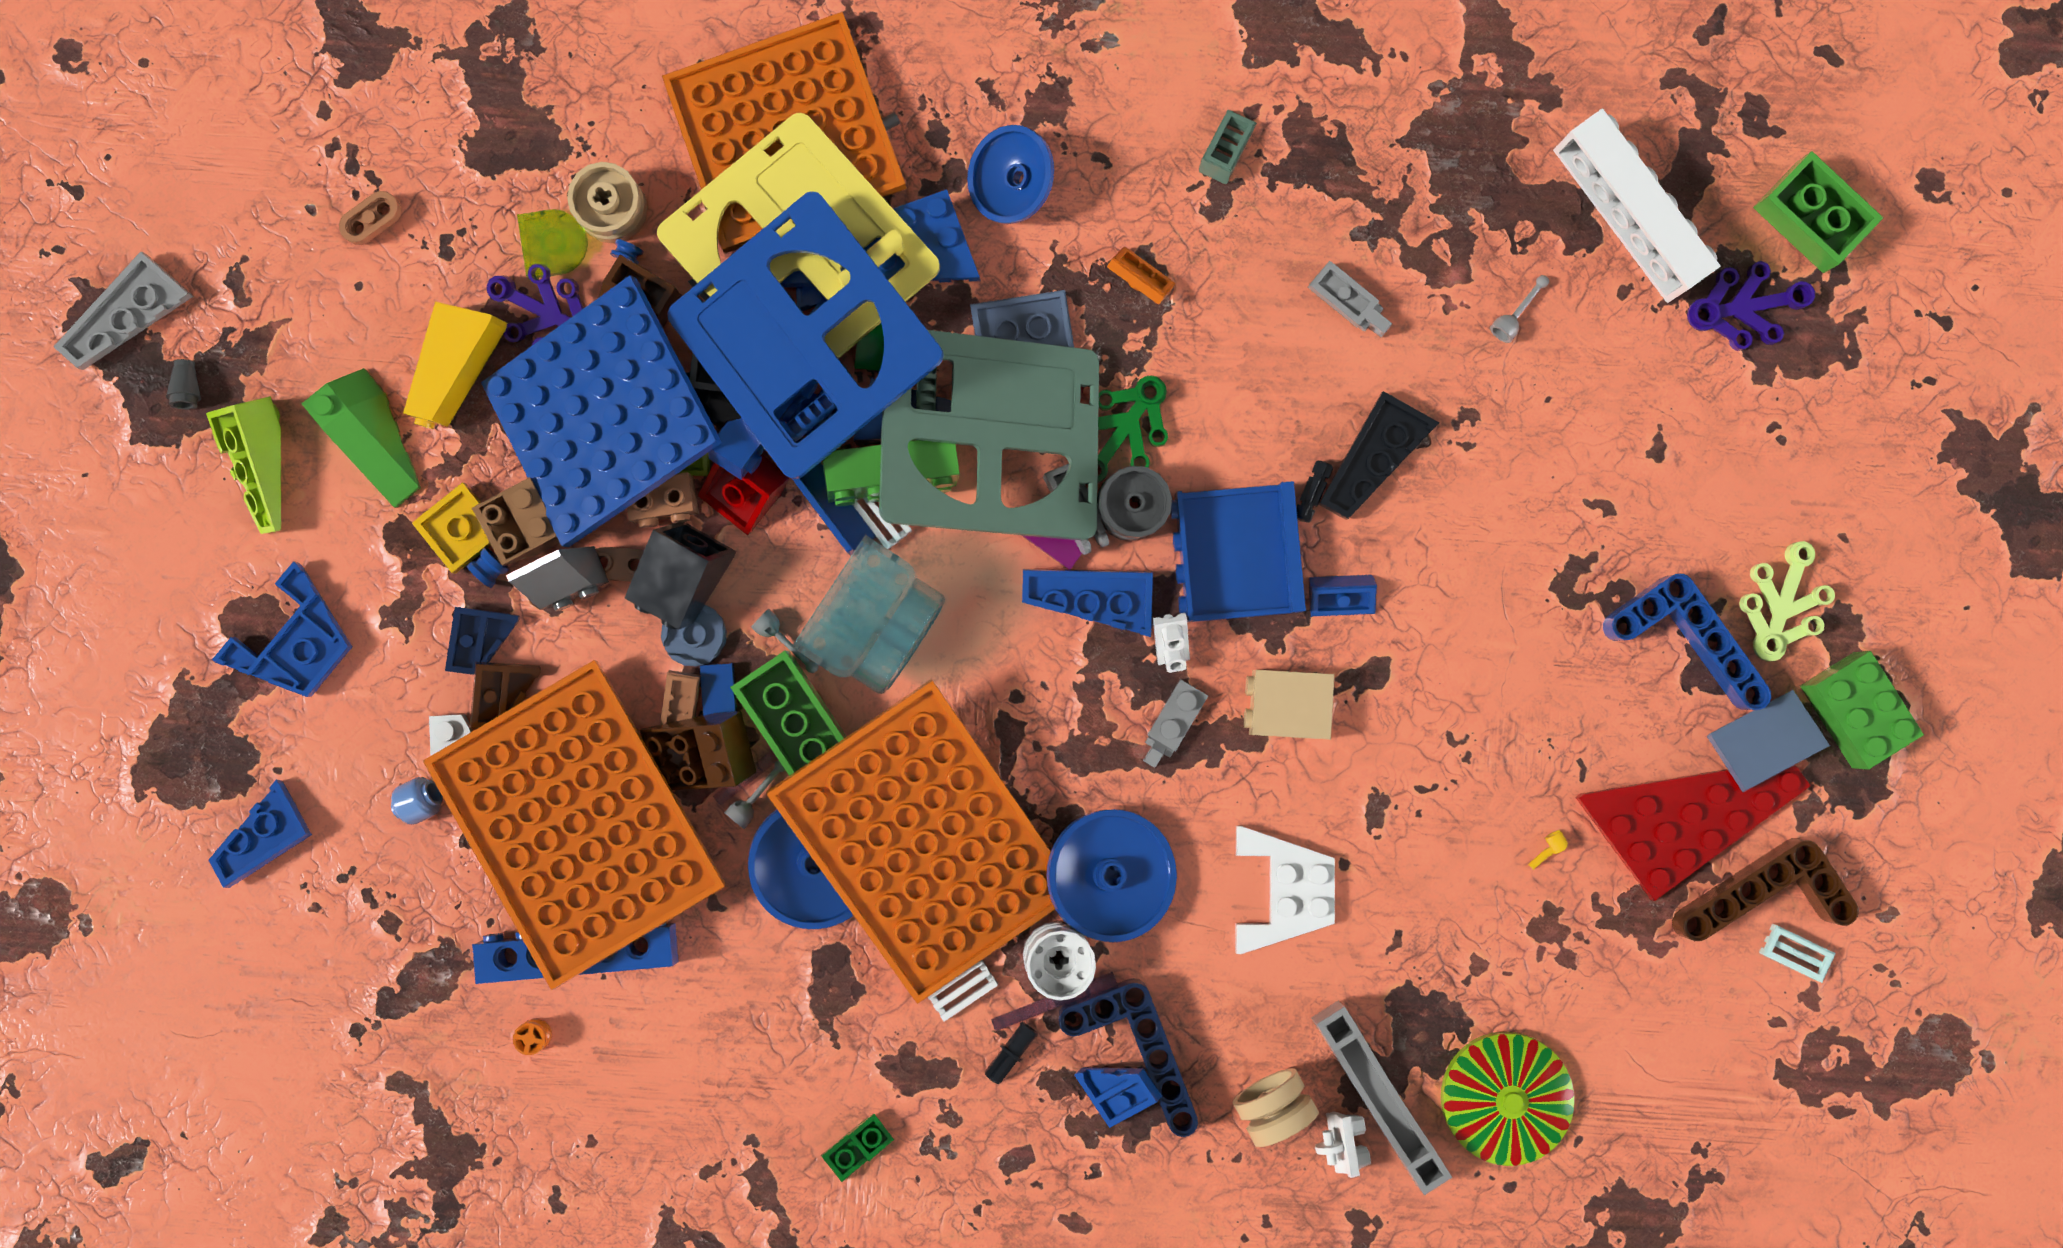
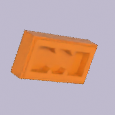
[1107,246,1175,305]

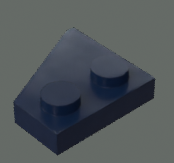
[445,607,520,675]

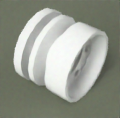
[1023,921,1096,1001]

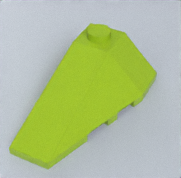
[206,396,281,534]

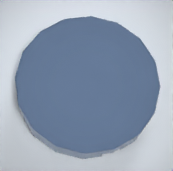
[661,605,727,667]

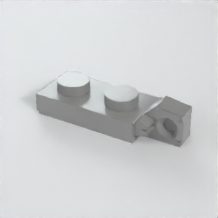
[1308,261,1392,337]
[1143,679,1208,768]

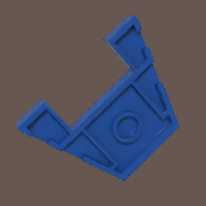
[212,561,353,697]

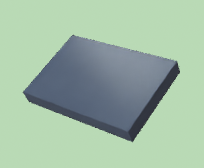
[970,290,1074,348]
[1707,690,1830,792]

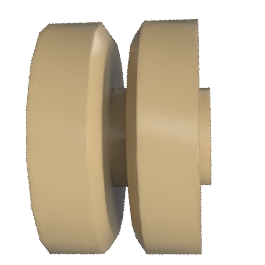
[567,162,648,243]
[1232,1068,1319,1147]

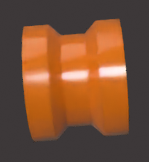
[513,1019,552,1055]

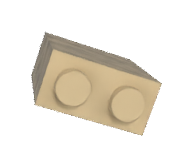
[1244,670,1334,740]

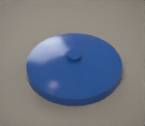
[748,809,853,929]
[1047,809,1177,942]

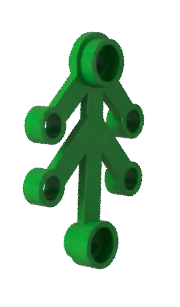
[1097,376,1168,483]

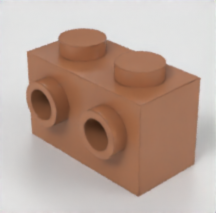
[627,472,699,528]

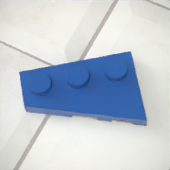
[209,779,312,888]

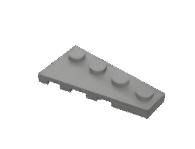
[53,252,194,370]

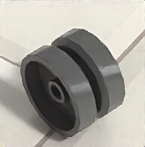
[1097,466,1172,541]

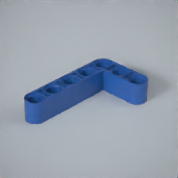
[1603,574,1771,710]

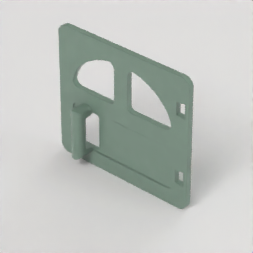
[879,330,1099,541]

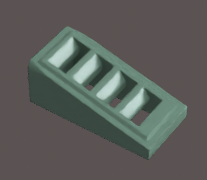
[1199,110,1257,184]

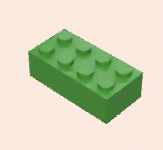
[823,440,960,506]
[730,650,847,776]

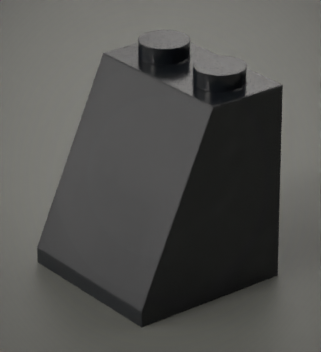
[625,522,737,630]

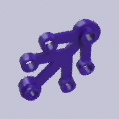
[1687,261,1815,351]
[487,264,584,345]

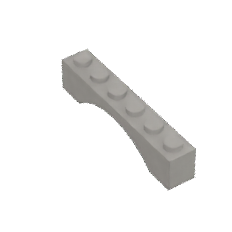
[1311,1000,1452,1195]

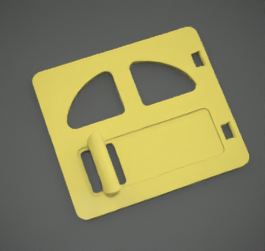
[657,113,940,359]

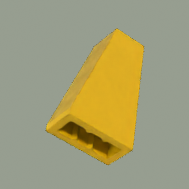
[403,302,508,429]

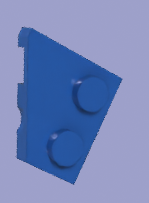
[1074,1067,1162,1128]

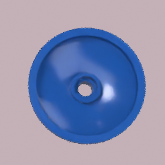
[967,125,1054,224]

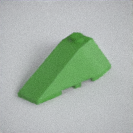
[302,368,421,508]

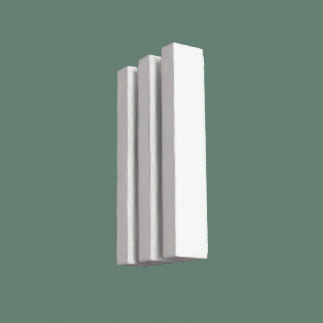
[852,498,912,550]
[928,960,998,1022]

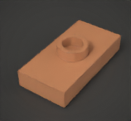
[660,670,701,725]

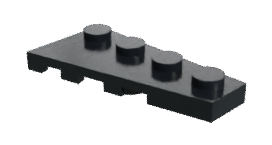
[1318,391,1439,520]

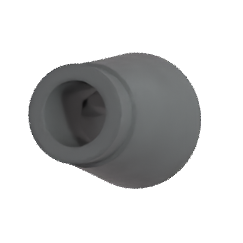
[166,359,201,410]

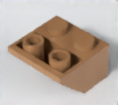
[472,477,560,566]

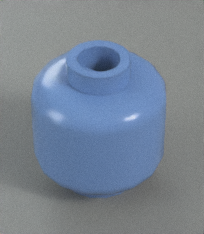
[391,777,443,825]

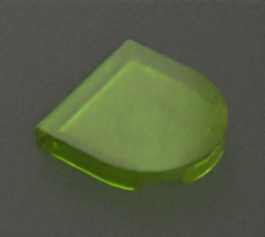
[517,209,588,280]

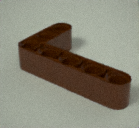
[1672,838,1859,941]

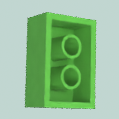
[1753,151,1883,273]
[1800,651,1924,769]

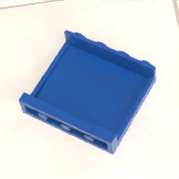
[1170,481,1306,623]

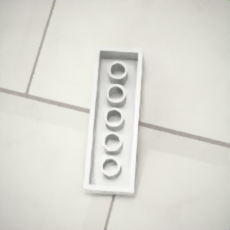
[1553,108,1720,303]

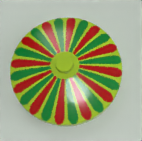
[1441,1031,1574,1166]

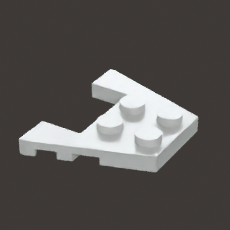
[1235,826,1335,954]

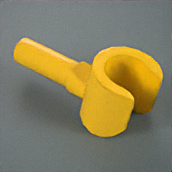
[1528,830,1568,870]

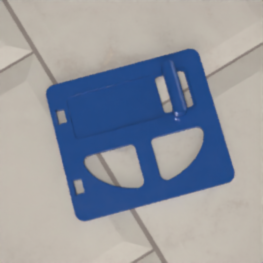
[668,191,944,479]

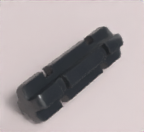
[1296,460,1333,523]

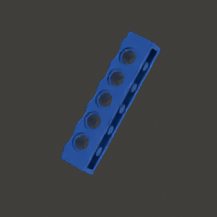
[472,923,679,984]

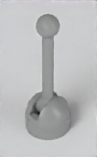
[1490,275,1549,343]
[751,609,819,673]
[724,760,785,829]

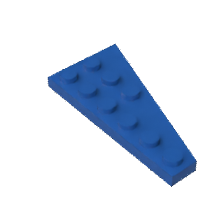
[780,189,980,288]

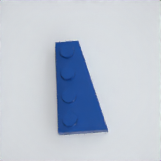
[1022,569,1153,637]

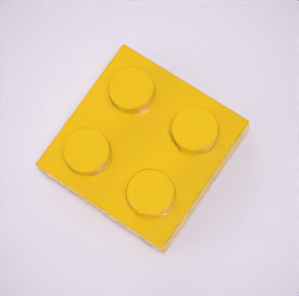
[412,482,491,574]

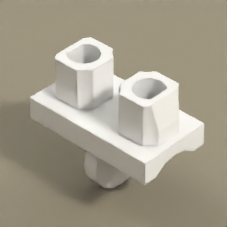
[1153,613,1190,673]
[1315,1111,1371,1178]

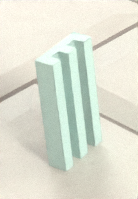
[1759,924,1836,983]

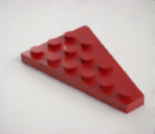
[1575,765,1811,901]

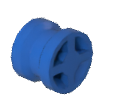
[467,547,509,588]

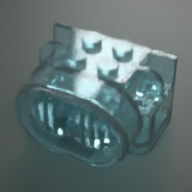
[792,535,945,694]

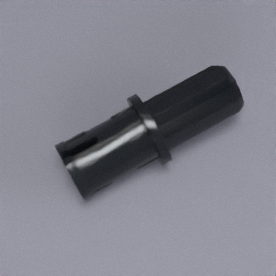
[985,1021,1038,1084]

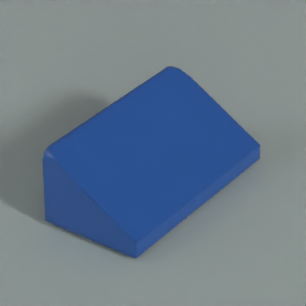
[1309,575,1377,617]

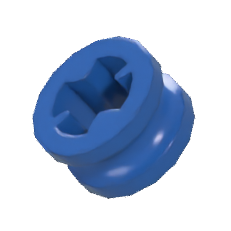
[610,239,644,265]

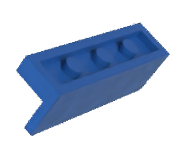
[792,437,876,556]

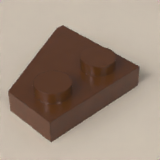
[470,662,541,728]

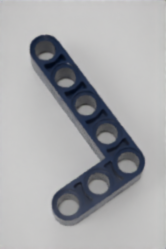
[1059,978,1198,1137]

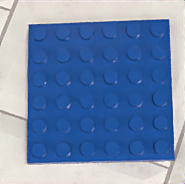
[481,275,722,548]

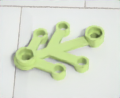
[1739,541,1835,661]

